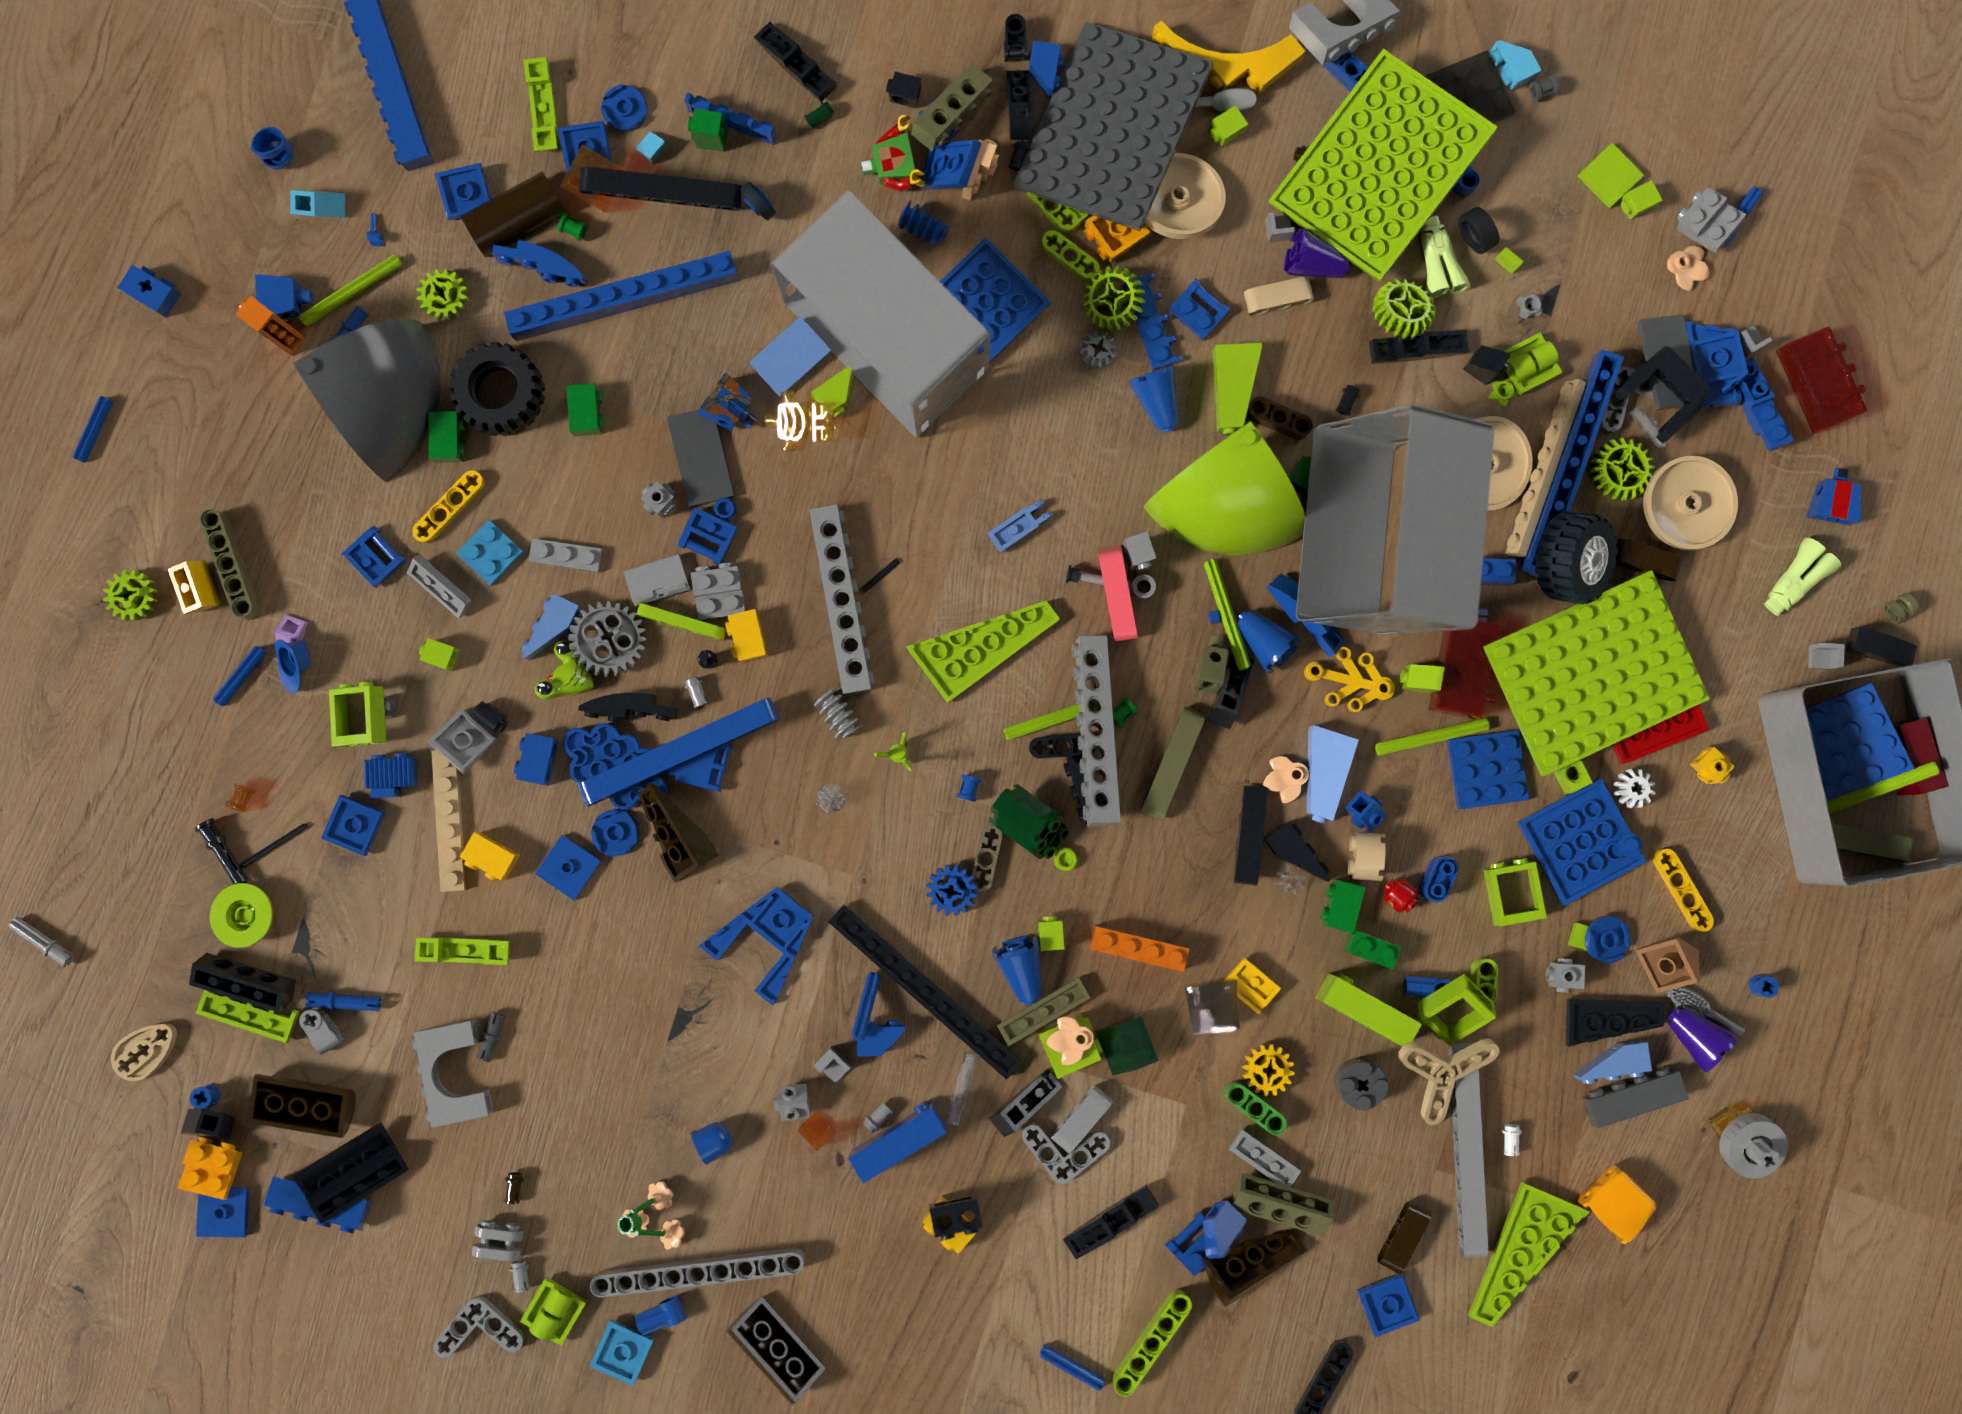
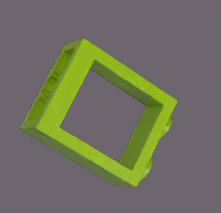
[329,682,386,747]
[1483,858,1547,926]
[1417,974,1496,1046]

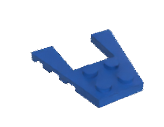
[699,886,814,1006]

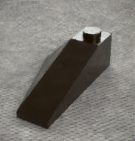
[638,783,719,883]
[1202,1230,1307,1308]

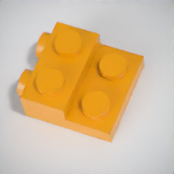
[1084,216,1150,263]
[177,1137,243,1200]

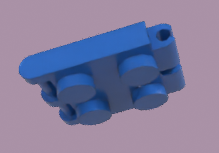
[668,737,733,792]

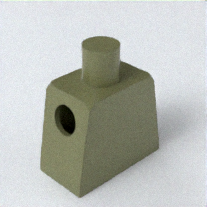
[1193,636,1228,695]

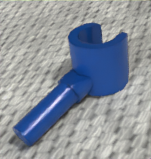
[366,213,383,247]

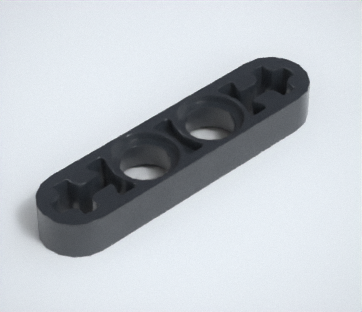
[1294,1340,1353,1414]

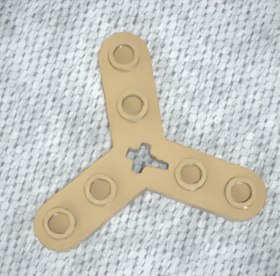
[1398,1038,1499,1125]

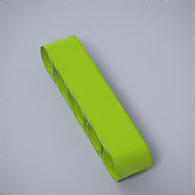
[1112,1289,1192,1396]

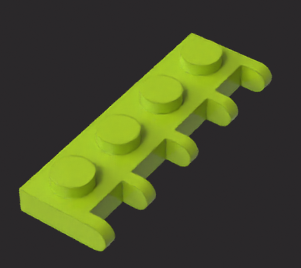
[196,990,299,1043]

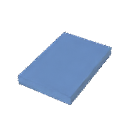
[749,316,832,398]

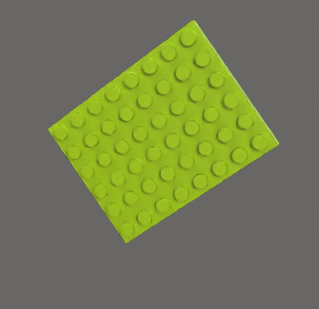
[1268,49,1498,282]
[1483,570,1710,776]

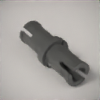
[476,1012,506,1062]

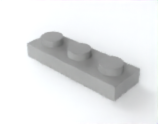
[528,538,603,573]
[407,554,472,619]
[1228,1129,1301,1187]

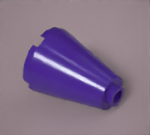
[1284,229,1352,279]
[1668,1007,1738,1072]

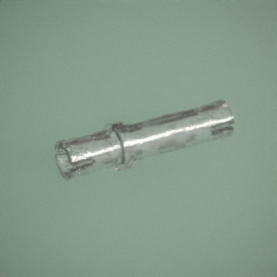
[945,1052,979,1126]

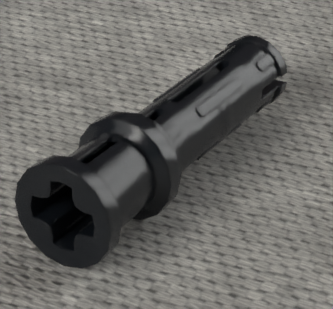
[194,818,249,885]

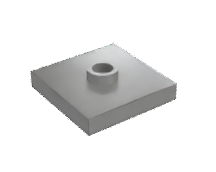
[428,709,497,774]

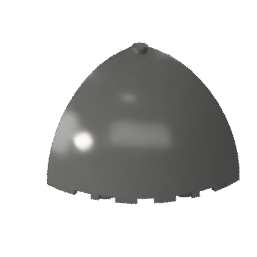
[293,319,441,482]

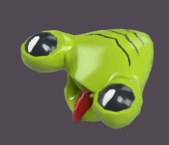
[534,640,593,700]

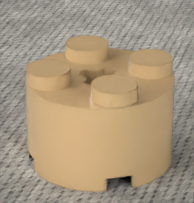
[1347,832,1386,881]

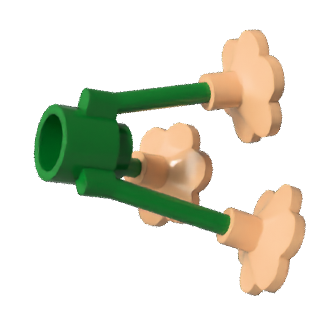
[616,1181,685,1250]

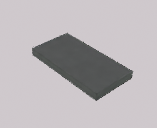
[1637,315,1696,410]
[667,409,735,508]

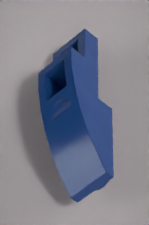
[492,240,587,287]
[1735,357,1794,452]
[1267,573,1346,657]

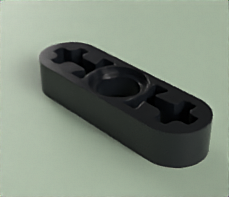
[1029,735,1096,759]

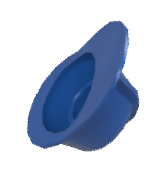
[275,639,311,694]

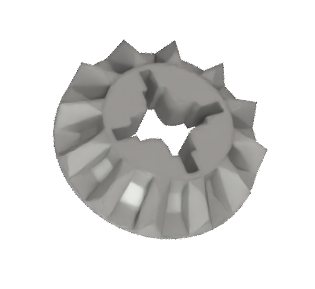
[1080,330,1117,368]

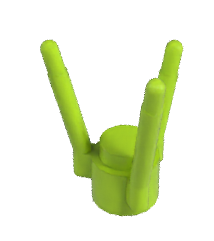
[874,732,913,771]

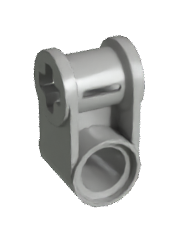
[299,1007,343,1055]

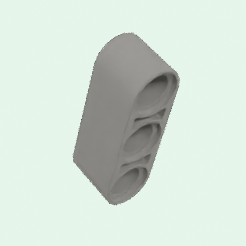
[1050,1085,1113,1153]

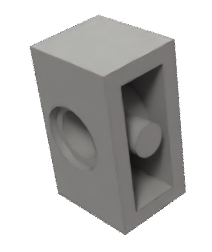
[1121,532,1156,574]

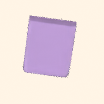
[274,615,308,643]

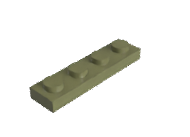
[997,977,1090,1046]

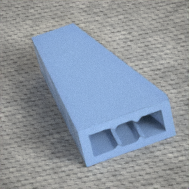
[1306,725,1359,824]

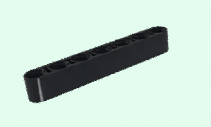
[579,167,742,211]

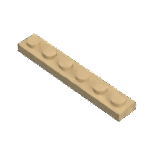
[431,750,467,892]

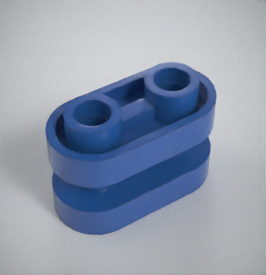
[1419,856,1459,902]

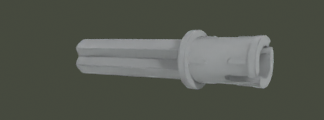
[8,917,75,967]

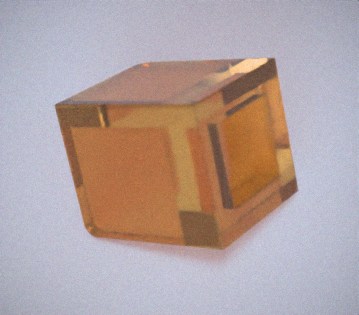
[797,1111,835,1151]

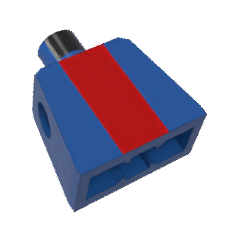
[1807,468,1861,526]

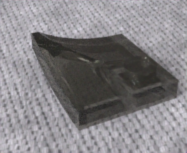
[1185,980,1240,1035]

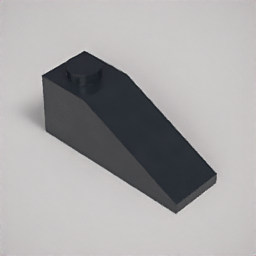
[1208,652,1254,729]
[989,1069,1062,1137]

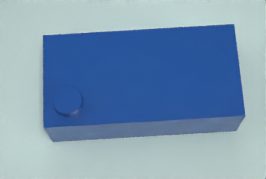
[848,1101,947,1183]

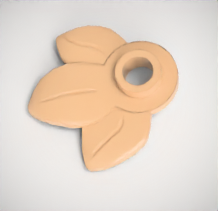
[1667,246,1709,291]
[1263,756,1309,803]
[1046,1017,1094,1065]

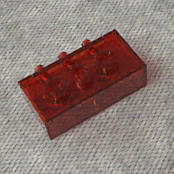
[1775,326,1868,435]
[1428,621,1499,720]

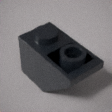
[1463,345,1511,385]
[181,1109,235,1141]

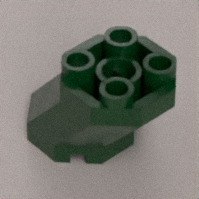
[989,784,1070,859]

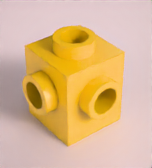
[1690,747,1735,784]

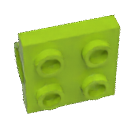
[1504,332,1562,396]
[520,1277,588,1346]

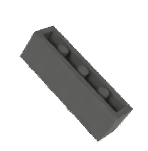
[1582,1067,1689,1128]

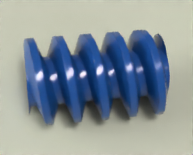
[898,200,951,247]

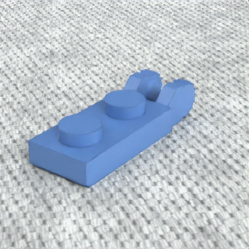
[987,499,1053,553]

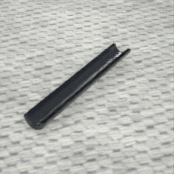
[861,558,900,593]

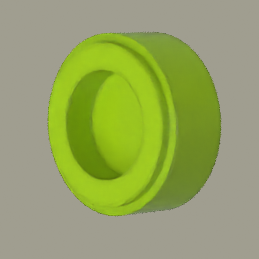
[1054,848,1078,871]

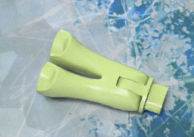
[1420,216,1470,298]
[1764,538,1841,616]

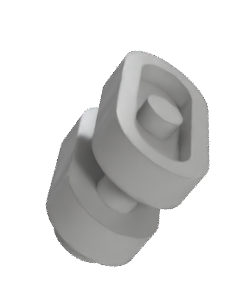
[471,1220,524,1261]

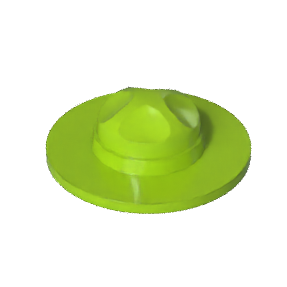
[210,883,273,948]

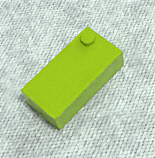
[1315,973,1422,1047]

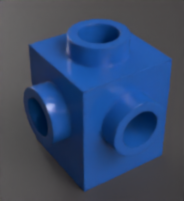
[1345,790,1387,832]

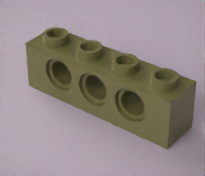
[911,63,993,151]
[1232,1173,1334,1237]

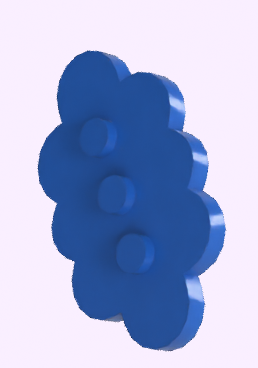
[563,723,668,810]

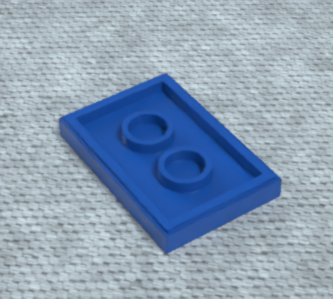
[918,140,981,190]

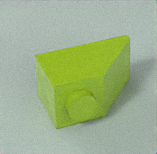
[811,366,853,420]
[1400,664,1444,694]

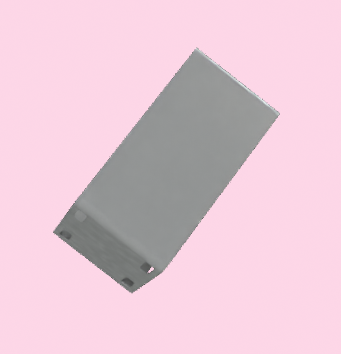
[771,190,991,438]
[1296,404,1496,635]
[1758,658,1962,887]

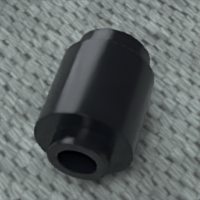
[471,701,508,735]

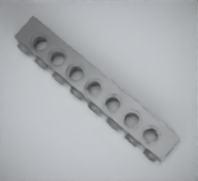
[809,504,875,696]
[1072,636,1121,827]

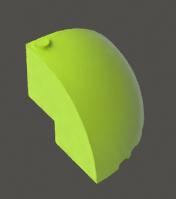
[1143,421,1306,556]

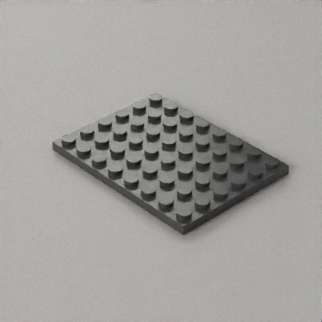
[1013,21,1213,231]

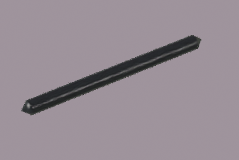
[240,823,308,868]

